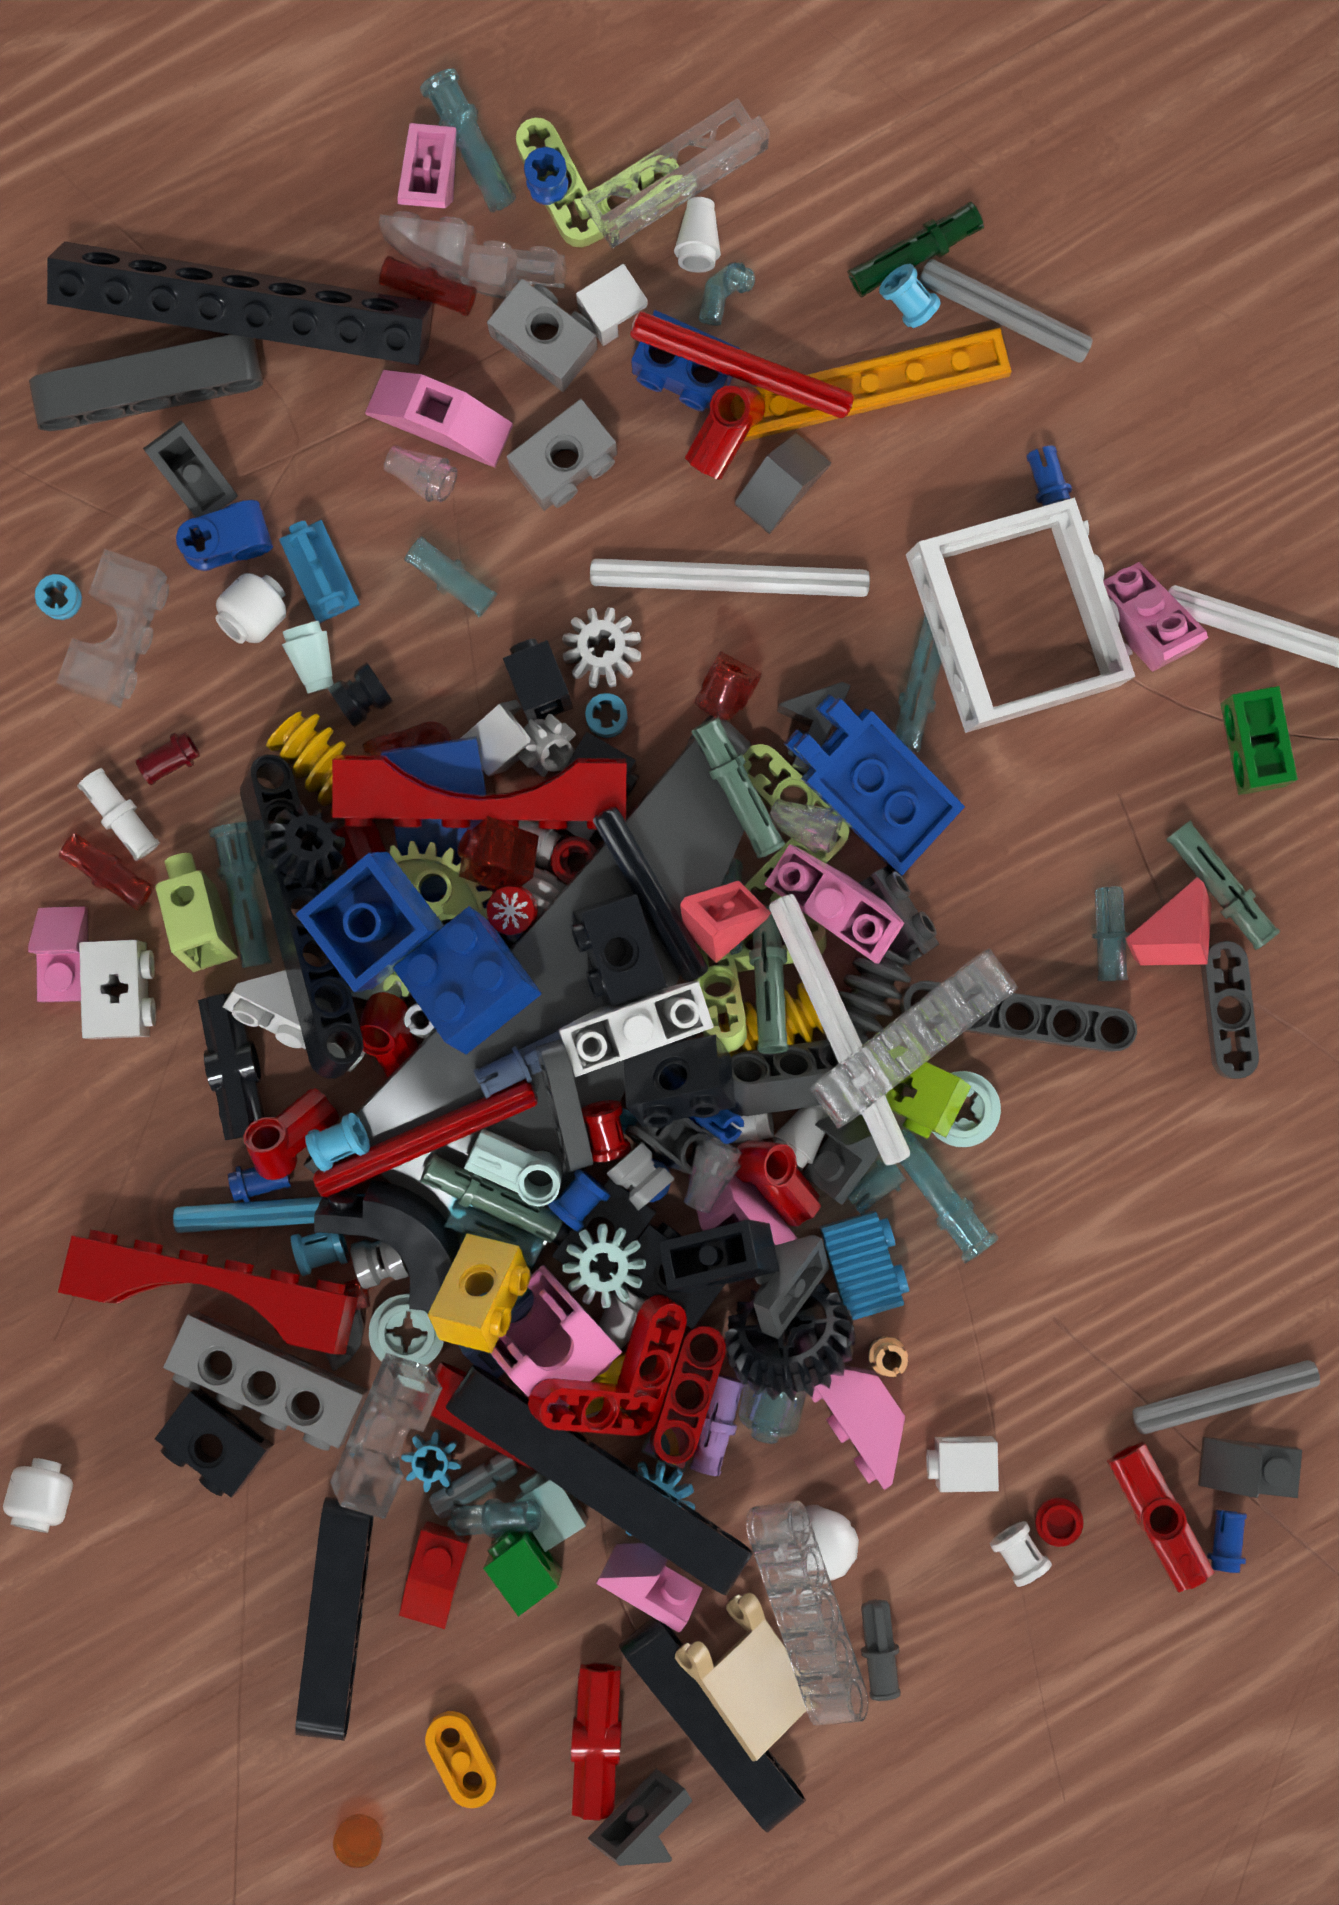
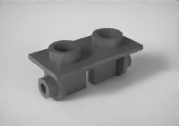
[859,866,939,963]

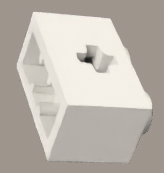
[79,940,156,1039]

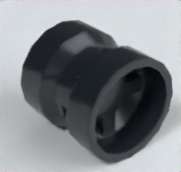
[328,662,393,728]

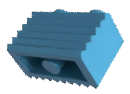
[819,1211,909,1320]

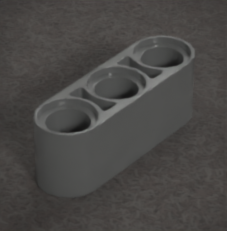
[728,1040,853,1116]

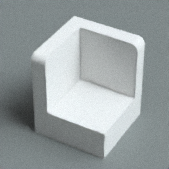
[576,263,647,346]
[460,700,530,776]

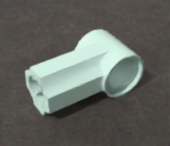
[464,1129,563,1207]

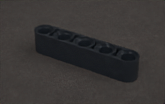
[295,1497,375,1741]
[619,1617,806,1833]

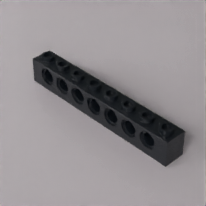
[47,241,433,365]

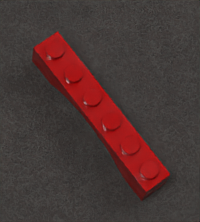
[332,755,627,830]
[58,1229,358,1355]

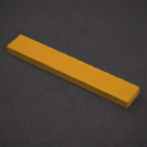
[731,328,1012,442]

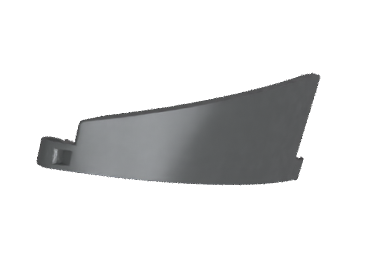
[304,711,751,1272]

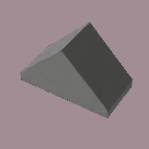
[735,433,831,534]

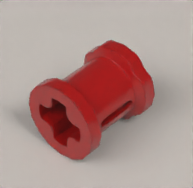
[581,1100,631,1162]

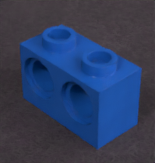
[631,310,741,411]

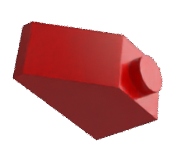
[399,1521,473,1629]

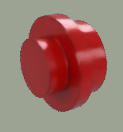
[1035,1497,1084,1547]

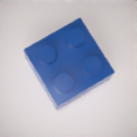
[295,852,444,993]
[392,906,542,1055]

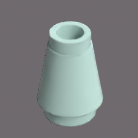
[282,621,334,694]

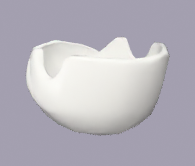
[780,1505,859,1583]

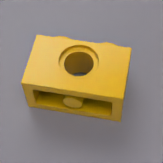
[427,1233,530,1353]

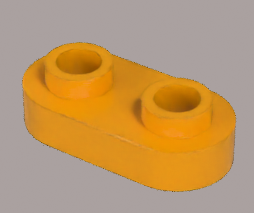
[425,1711,497,1808]

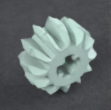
[563,1224,646,1308]

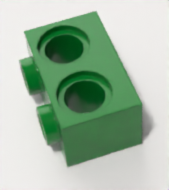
[1220,686,1298,795]
[483,1524,563,1617]

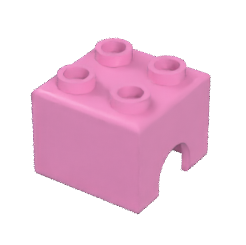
[490,1265,622,1411]

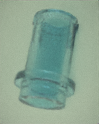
[848,1159,907,1215]

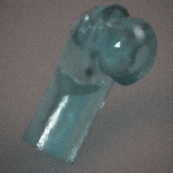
[699,262,755,326]

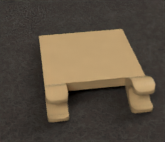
[675,1593,820,1761]

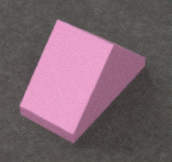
[397,123,457,208]

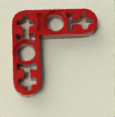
[528,1295,687,1436]

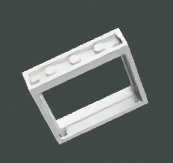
[906,497,1135,733]

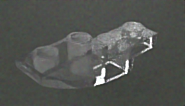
[379,211,567,299]

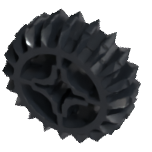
[724,1282,856,1402]

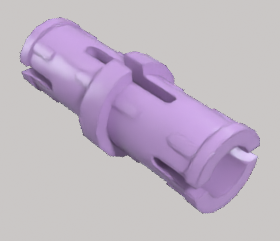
[690,1375,745,1476]

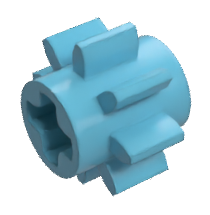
[401,1429,463,1492]

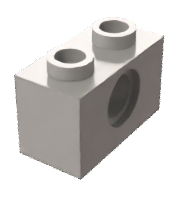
[487,279,598,392]
[507,399,617,511]

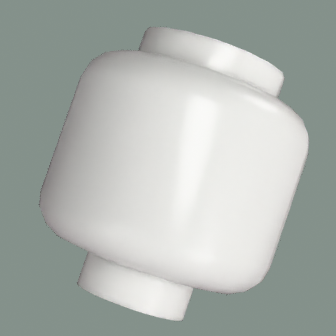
[215,573,287,644]
[3,1458,73,1533]

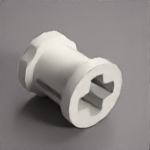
[990,1521,1052,1587]

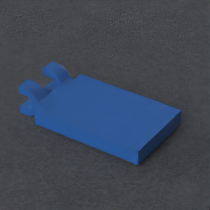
[784,695,965,876]
[381,736,501,924]

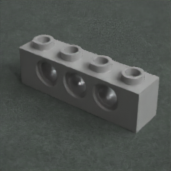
[163,1311,368,1451]

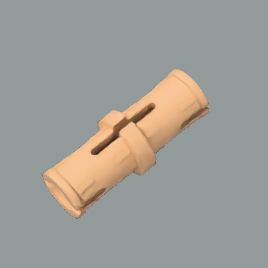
[868,1336,908,1377]

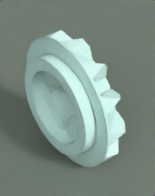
[932,1071,1001,1147]
[369,1293,444,1371]

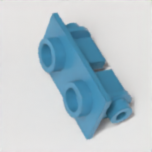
[279,520,360,623]

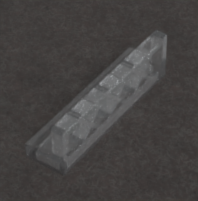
[581,98,770,248]

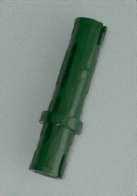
[847,202,984,298]

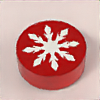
[487,885,538,935]

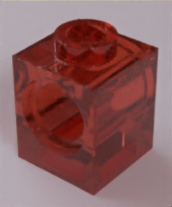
[458,816,539,891]

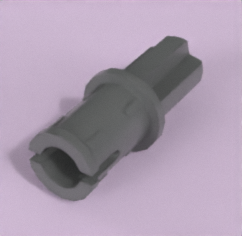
[861,1599,901,1701]

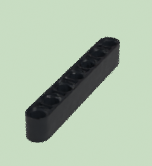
[240,754,364,1079]
[445,1365,754,1595]

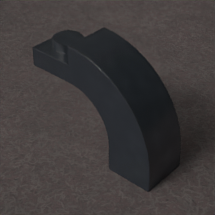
[314,1180,460,1311]

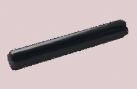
[593,807,708,982]

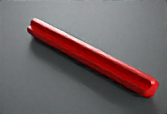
[630,312,854,418]
[313,1080,538,1197]

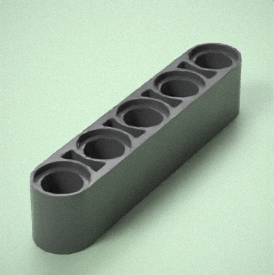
[29,335,263,431]
[900,981,1137,1052]

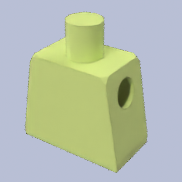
[156,853,238,972]

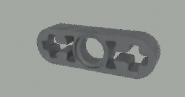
[1201,941,1259,1079]
[536,1039,593,1172]

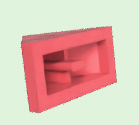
[1126,877,1212,966]
[680,881,771,963]

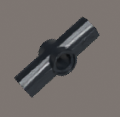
[198,993,265,1140]

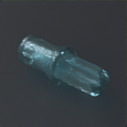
[1092,886,1130,981]
[448,1499,541,1538]

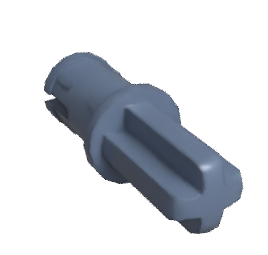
[473,1032,562,1099]

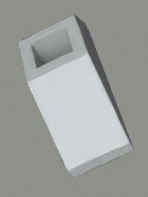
[223,970,365,1072]
[558,980,714,1077]

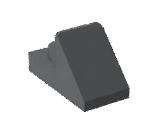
[143,420,238,517]
[777,682,851,775]
[802,1103,880,1205]
[753,1235,830,1339]
[1198,1437,1302,1498]
[588,1768,692,1866]

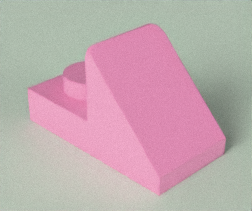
[28,907,88,1002]
[596,1543,703,1633]

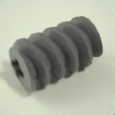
[838,950,912,1050]

